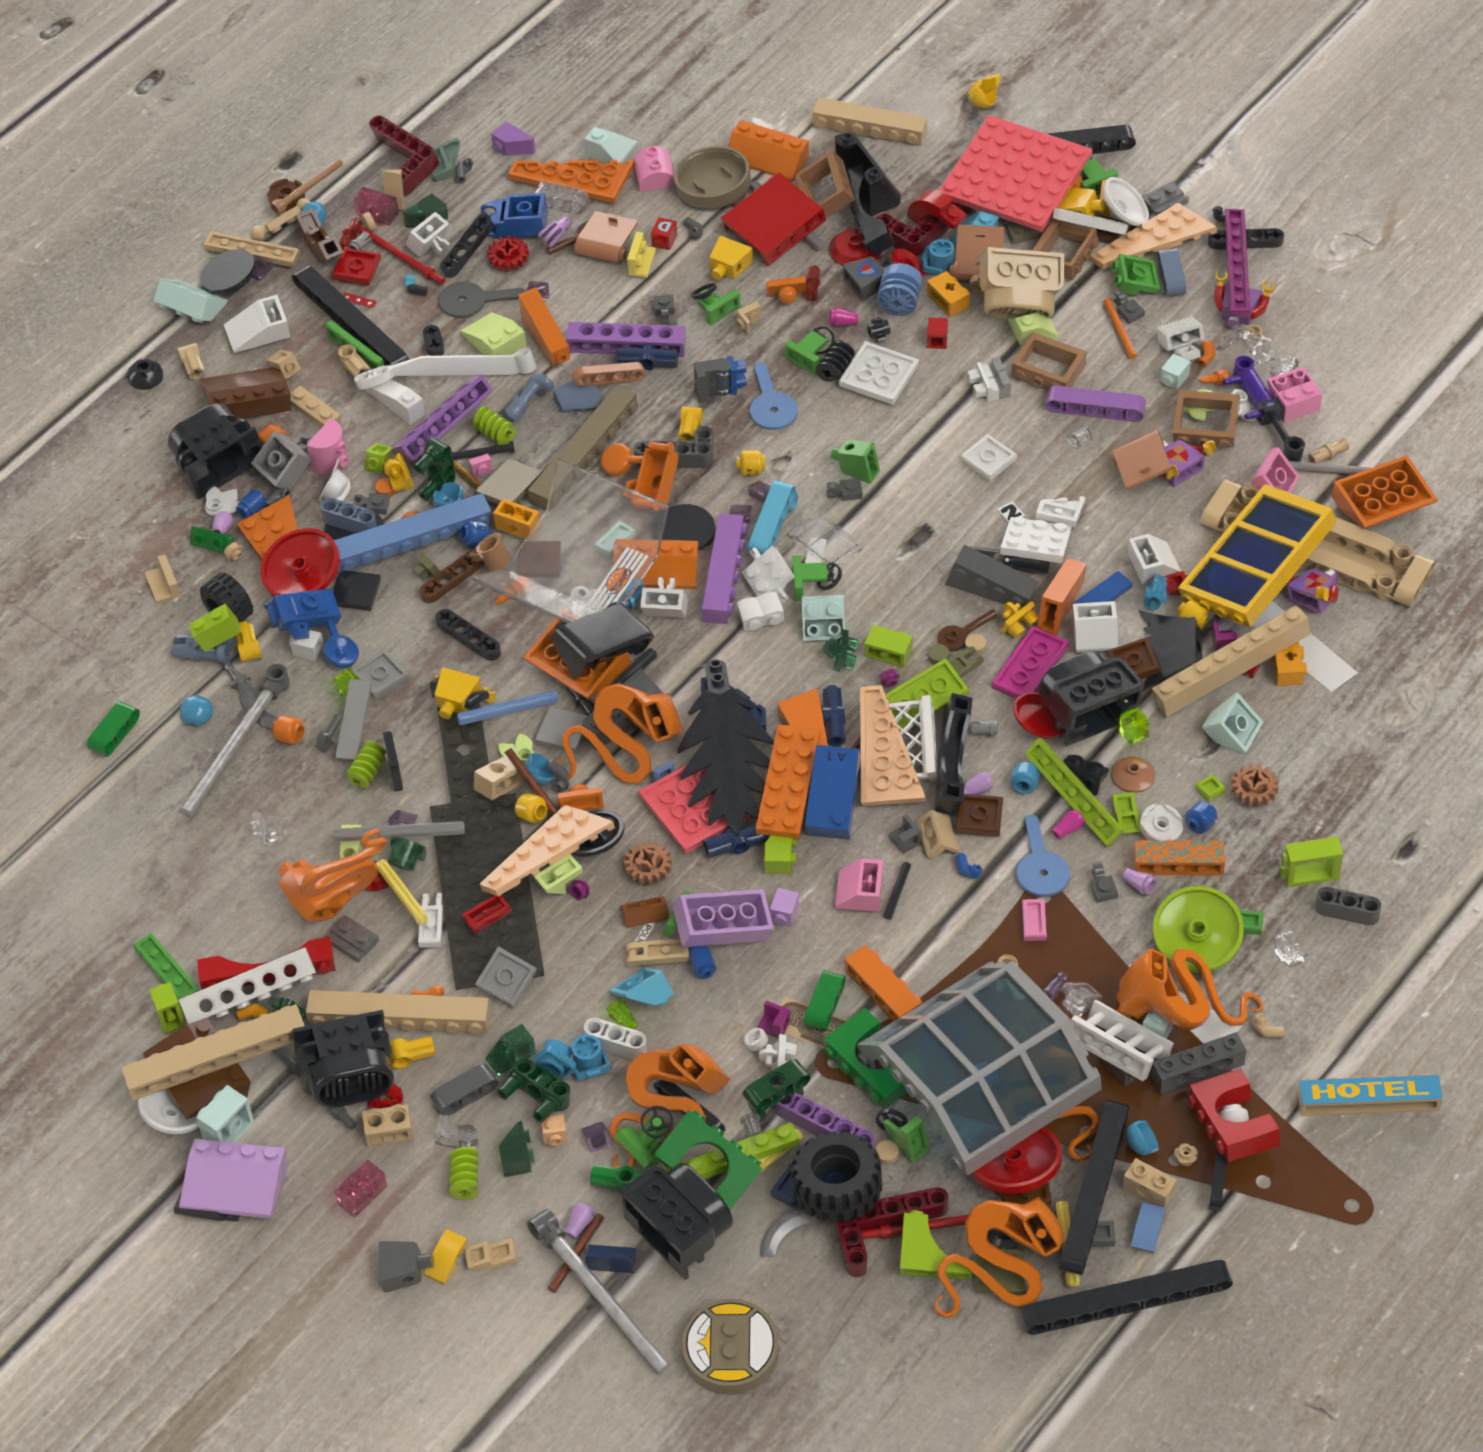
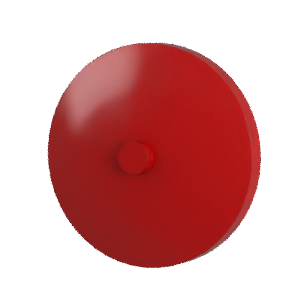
[260,528,341,597]
[968,1123,1062,1194]

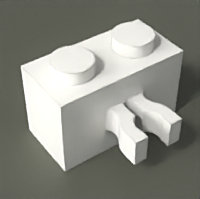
[406,212,450,257]
[640,577,688,618]

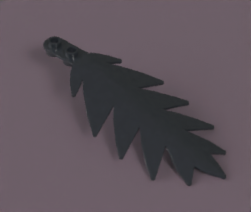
[677,659,774,835]

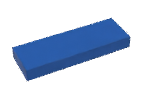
[1073,571,1133,604]

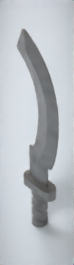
[224,662,278,729]
[761,1208,828,1257]

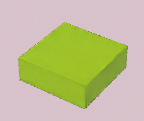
[1195,774,1226,803]

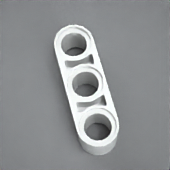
[584,1018,648,1060]

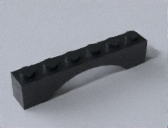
[846,163,895,256]
[934,693,973,816]

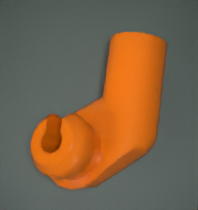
[1197,340,1216,367]
[411,985,444,996]

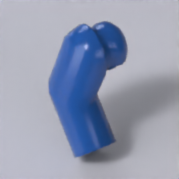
[955,853,982,879]

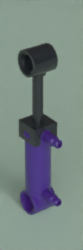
[1223,355,1305,462]

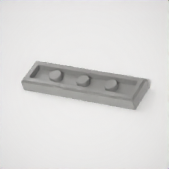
[335,679,372,762]

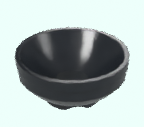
[127,359,163,390]

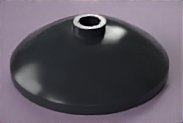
[571,810,625,857]

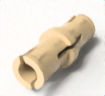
[1308,438,1349,463]

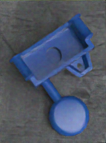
[264,589,359,669]

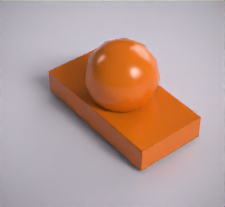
[767,276,806,304]
[558,783,604,811]

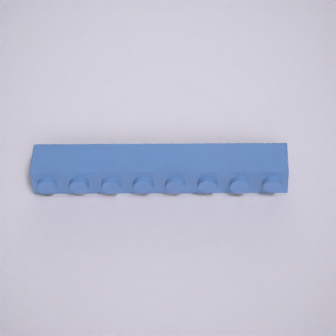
[334,493,492,573]

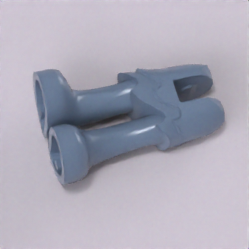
[502,372,555,423]
[171,634,233,664]

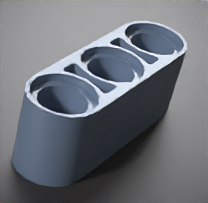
[1157,249,1186,296]
[320,498,377,533]

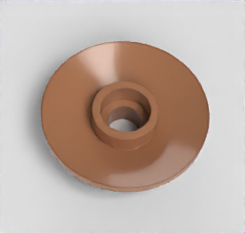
[1112,756,1155,793]

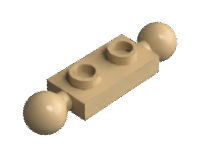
[250,198,311,241]

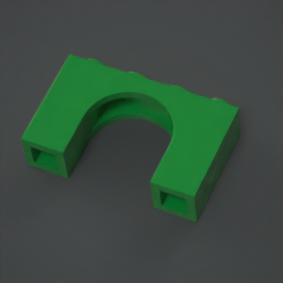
[823,1008,926,1109]
[653,1110,763,1210]

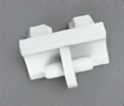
[759,1034,797,1071]

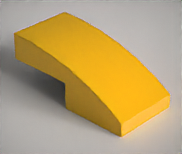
[424,1229,467,1285]

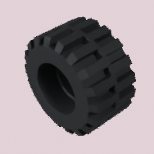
[200,572,254,623]

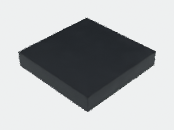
[333,571,381,611]
[383,731,403,792]

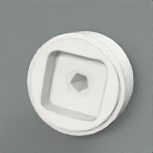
[744,1028,768,1051]

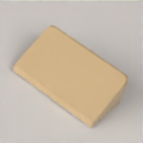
[383,170,405,210]

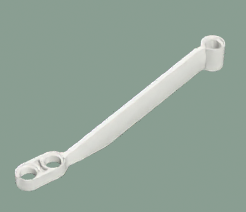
[354,348,537,390]

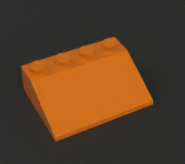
[1332,455,1438,529]
[523,611,632,700]

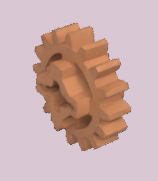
[1231,764,1279,808]
[624,841,672,886]

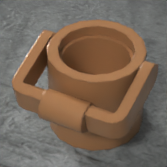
[469,533,511,572]

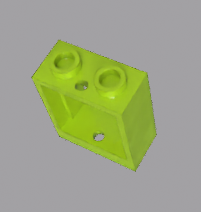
[1279,836,1343,888]

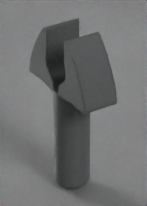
[315,714,343,753]

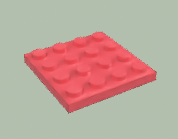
[638,765,752,854]

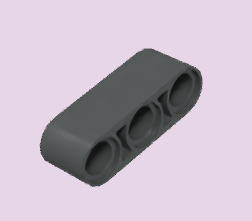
[1315,887,1381,925]
[430,1064,499,1117]

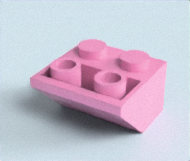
[1267,367,1322,422]
[835,859,883,912]

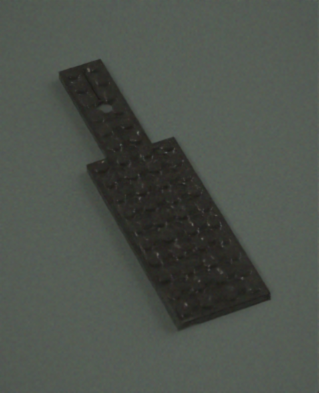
[430,703,545,990]

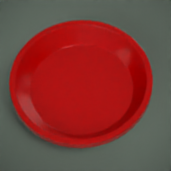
[830,228,882,266]
[1013,692,1066,738]

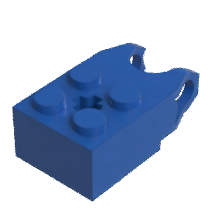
[480,193,548,238]

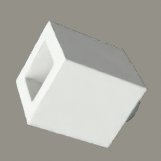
[289,630,324,661]

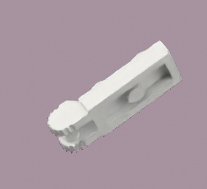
[418,893,443,948]

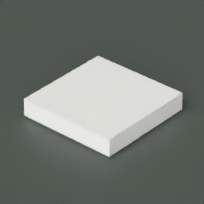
[960,434,1017,482]

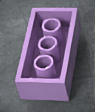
[673,889,774,947]

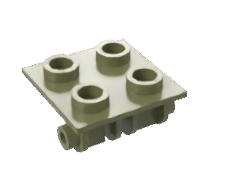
[976,1248,1025,1293]

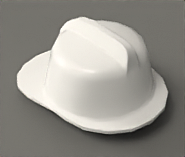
[320,458,350,502]

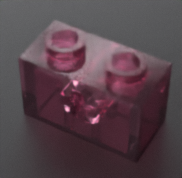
[354,187,399,226]
[335,1160,387,1218]

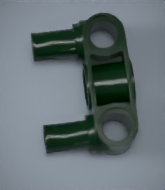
[413,438,455,501]
[497,1058,570,1123]
[743,1059,811,1122]

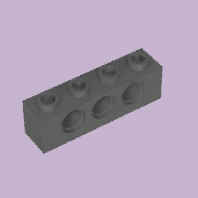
[1151,1032,1247,1094]

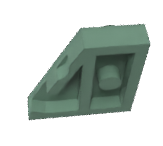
[432,137,461,182]

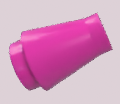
[829,307,858,327]
[1052,809,1085,840]

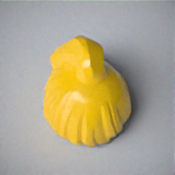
[968,74,1001,109]

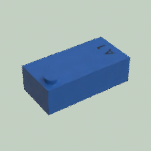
[805,745,861,840]

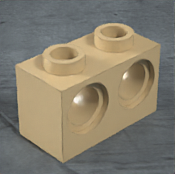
[362,1104,413,1147]

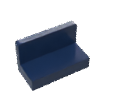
[585,1245,636,1273]

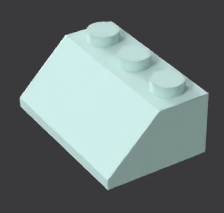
[153,279,227,323]

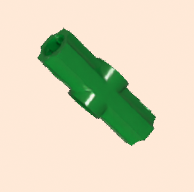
[590,1165,643,1193]

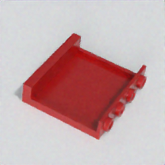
[721,172,826,266]

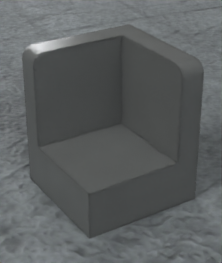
[889,814,921,854]

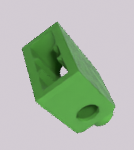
[831,439,880,484]

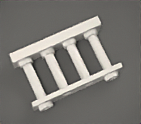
[1070,1000,1174,1081]

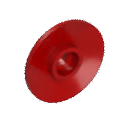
[892,249,925,277]

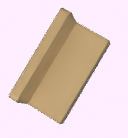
[145,554,180,604]
[917,810,960,859]

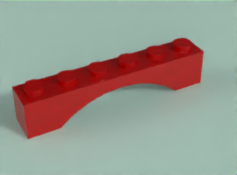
[197,937,336,990]

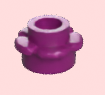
[879,669,900,687]
[569,880,590,900]

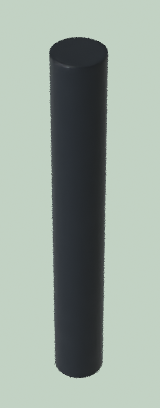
[883,862,911,920]

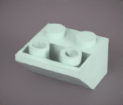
[802,595,845,641]

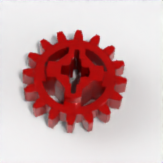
[487,236,529,272]

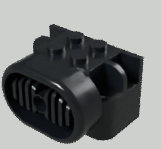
[168,404,263,499]
[1038,651,1145,747]
[293,1010,394,1108]
[621,1163,733,1280]

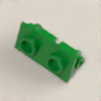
[190,526,234,553]

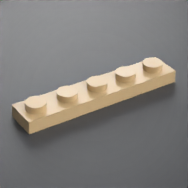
[203,231,300,267]

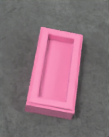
[1022,899,1047,941]

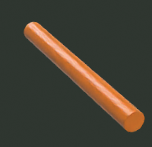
[1103,298,1137,359]

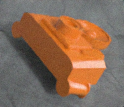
[600,441,678,511]

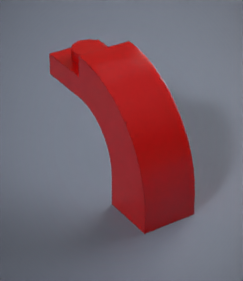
[907,190,967,230]

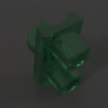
[823,629,858,672]

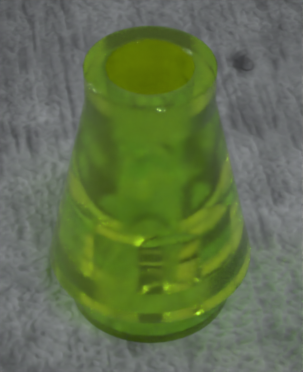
[606,999,638,1029]

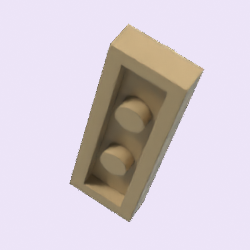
[290,386,341,427]

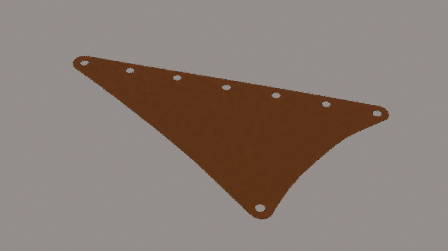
[816,891,1374,1225]

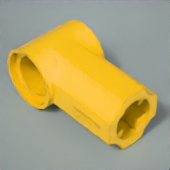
[678,406,703,441]
[236,621,262,663]
[390,1036,436,1069]

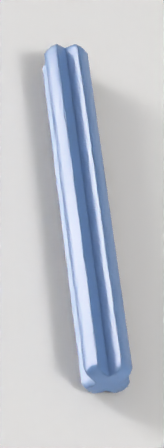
[457,690,558,725]

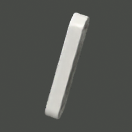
[1052,208,1128,234]

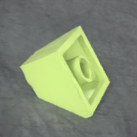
[1008,311,1059,348]

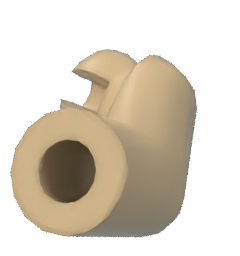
[1252,1014,1284,1038]

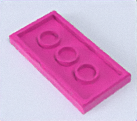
[991,626,1069,699]

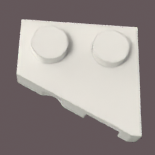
[1035,496,1086,527]

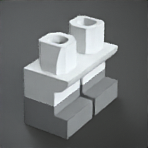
[967,357,1011,402]

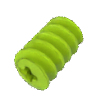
[473,406,517,445]
[346,741,386,789]
[449,1147,479,1201]

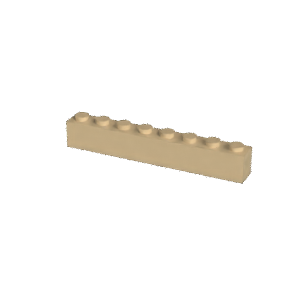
[1152,605,1311,717]
[306,990,491,1034]
[121,1004,305,1101]

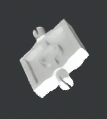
[742,546,795,602]

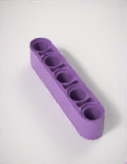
[1045,386,1146,422]
[775,1092,875,1149]

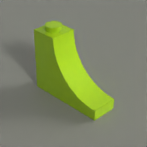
[900,1210,972,1280]

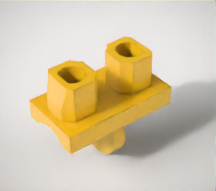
[384,453,414,492]
[1000,601,1039,639]

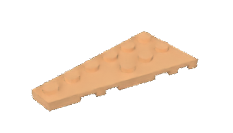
[1090,203,1217,270]
[860,685,927,806]
[480,804,615,896]

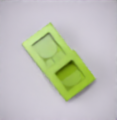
[1112,792,1141,835]

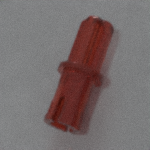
[339,217,363,250]
[805,265,821,302]

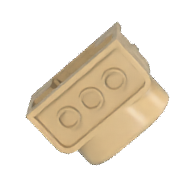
[975,247,1064,319]

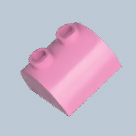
[634,146,675,192]
[307,418,349,475]
[1251,447,1300,493]

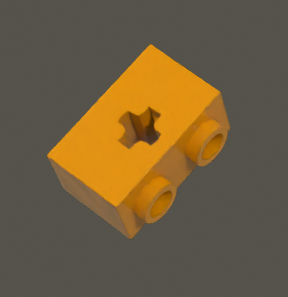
[927,271,970,317]
[493,499,541,541]
[1272,641,1307,686]

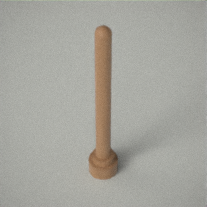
[270,159,343,216]

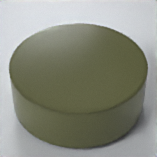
[928,644,949,665]

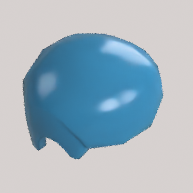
[432,482,464,507]
[180,695,213,727]
[524,753,554,786]
[1127,1120,1159,1156]

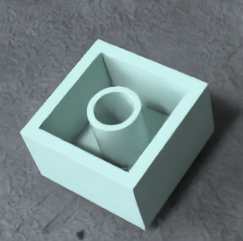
[196,1085,254,1143]

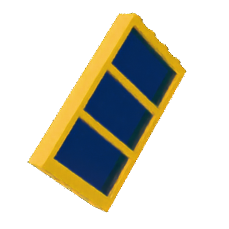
[1178,484,1337,627]

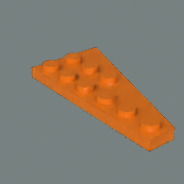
[508,160,634,204]
[237,495,298,560]

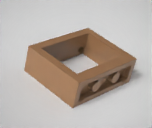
[796,151,855,218]
[1032,218,1099,280]
[1011,332,1087,390]
[1173,390,1240,448]

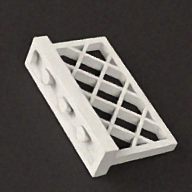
[889,695,938,782]

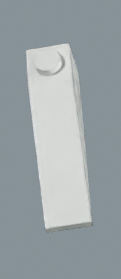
[365,380,425,425]

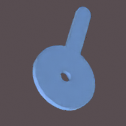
[750,362,798,430]
[1017,815,1070,897]

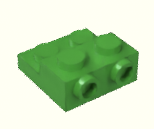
[1111,254,1161,296]

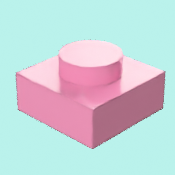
[469,454,493,478]

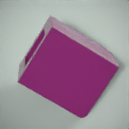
[1211,621,1238,652]
[757,1001,791,1038]

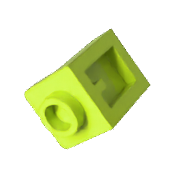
[364,443,394,474]

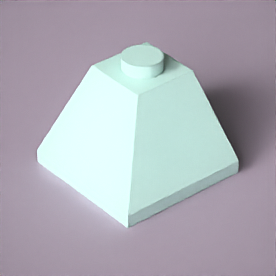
[585,127,638,163]
[1202,693,1263,753]

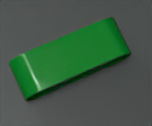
[87,701,140,757]
[804,970,846,1031]

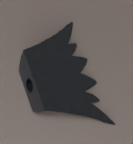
[1139,610,1202,691]

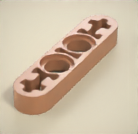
[572,362,646,386]

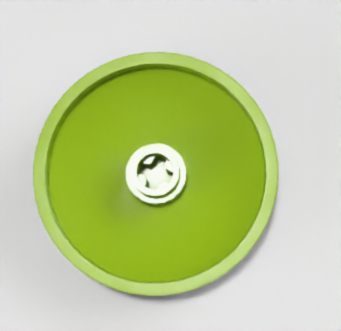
[1153,886,1244,973]

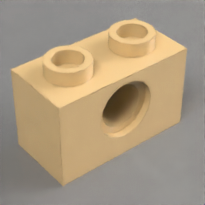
[474,756,523,800]
[1123,1158,1177,1208]

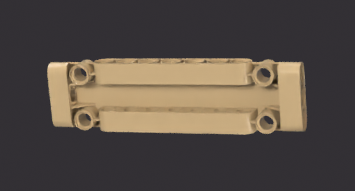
[1200,479,1435,607]

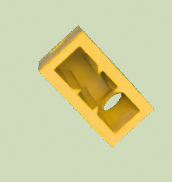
[1058,187,1105,216]
[709,236,753,280]

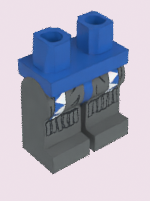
[693,356,747,403]

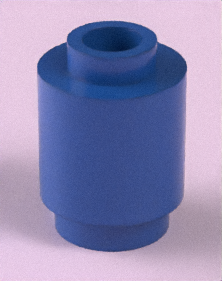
[236,490,266,519]
[689,946,717,979]

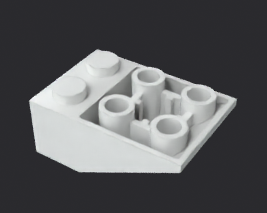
[224,295,290,353]

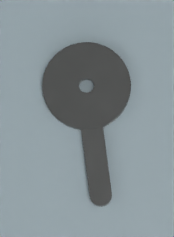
[439,282,526,318]

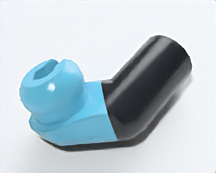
[404,274,428,296]

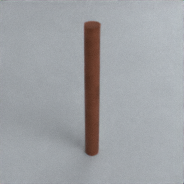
[504,748,559,816]
[548,1213,604,1293]

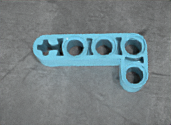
[748,480,798,555]

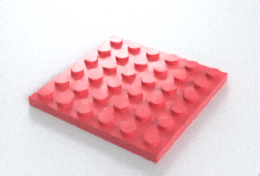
[938,115,1092,232]

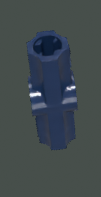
[617,344,678,371]
[823,685,846,747]
[703,824,770,858]

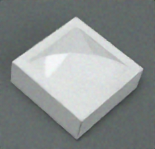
[1173,344,1201,361]

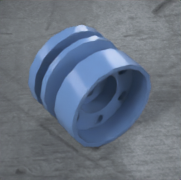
[877,263,923,316]

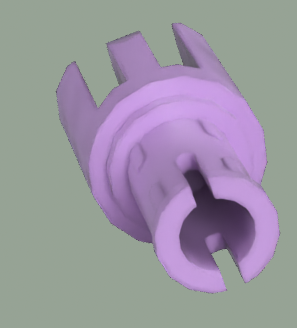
[538,216,572,248]

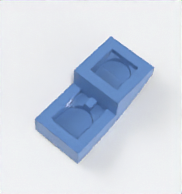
[1131,1202,1166,1253]

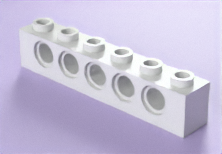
[179,948,316,1024]

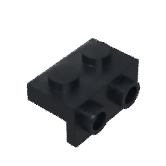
[1063,755,1109,796]

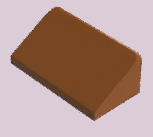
[621,896,669,928]

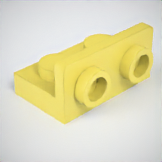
[627,232,656,278]

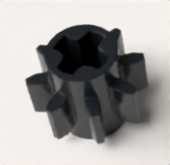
[867,317,891,342]

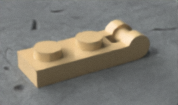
[626,939,689,968]

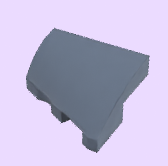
[553,381,603,413]

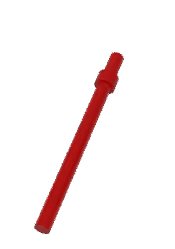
[359,227,446,285]
[861,1214,969,1240]

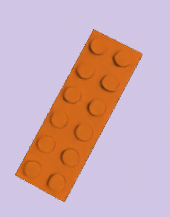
[756,724,821,839]

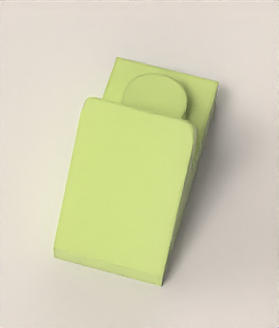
[534,854,583,894]

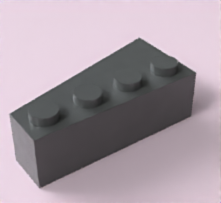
[945,544,1039,610]
[582,667,663,751]

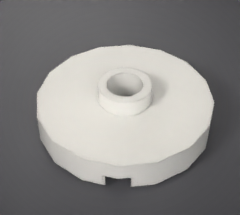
[1139,804,1183,841]

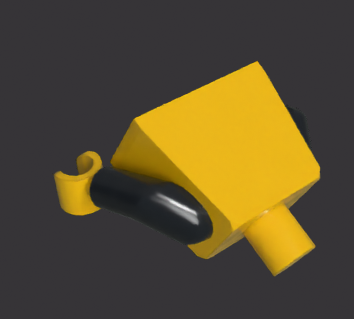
[430,667,496,719]

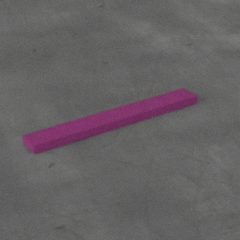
[1225,209,1251,318]

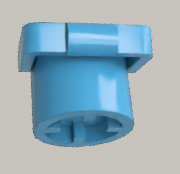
[921,239,954,275]
[572,1034,611,1081]
[534,1039,577,1080]

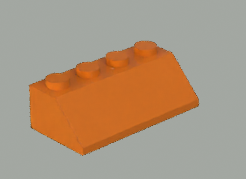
[728,120,809,182]
[614,539,699,589]

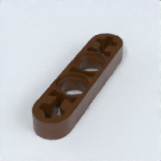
[420,548,485,603]

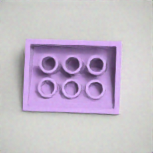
[179,1139,288,1218]

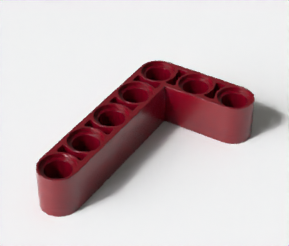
[369,115,440,196]
[876,202,971,256]
[836,1187,949,1277]

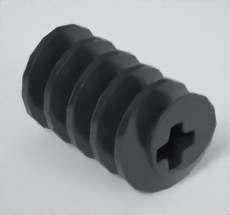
[816,340,855,382]

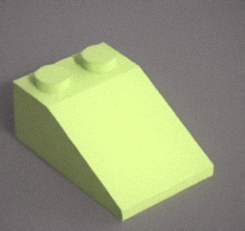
[460,312,527,355]

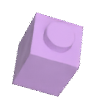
[770,888,800,927]

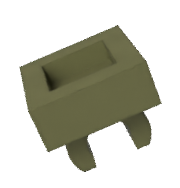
[414,552,441,580]

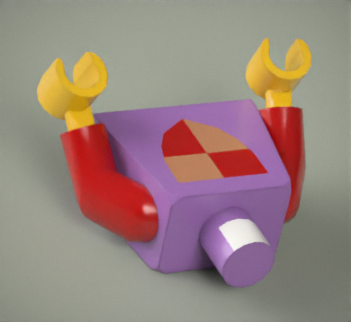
[1214,270,1276,328]
[1158,440,1217,487]
[1286,569,1339,613]

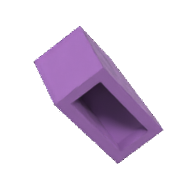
[491,122,536,156]

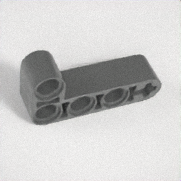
[634,426,714,468]

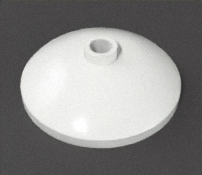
[1103,177,1149,226]
[138,1089,199,1134]

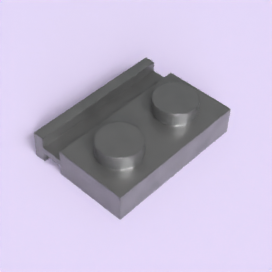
[1141,181,1189,216]
[324,915,379,963]

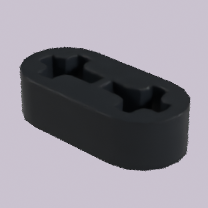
[423,325,445,356]

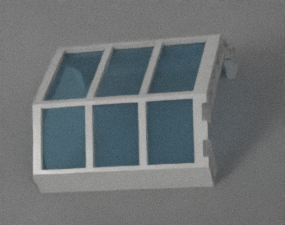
[856,961,1102,1176]

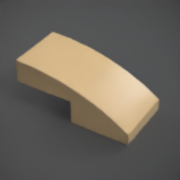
[465,1237,518,1270]

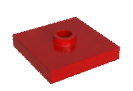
[332,248,381,286]

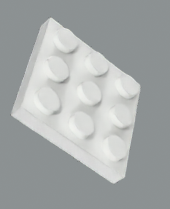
[839,341,919,405]
[1000,517,1072,563]

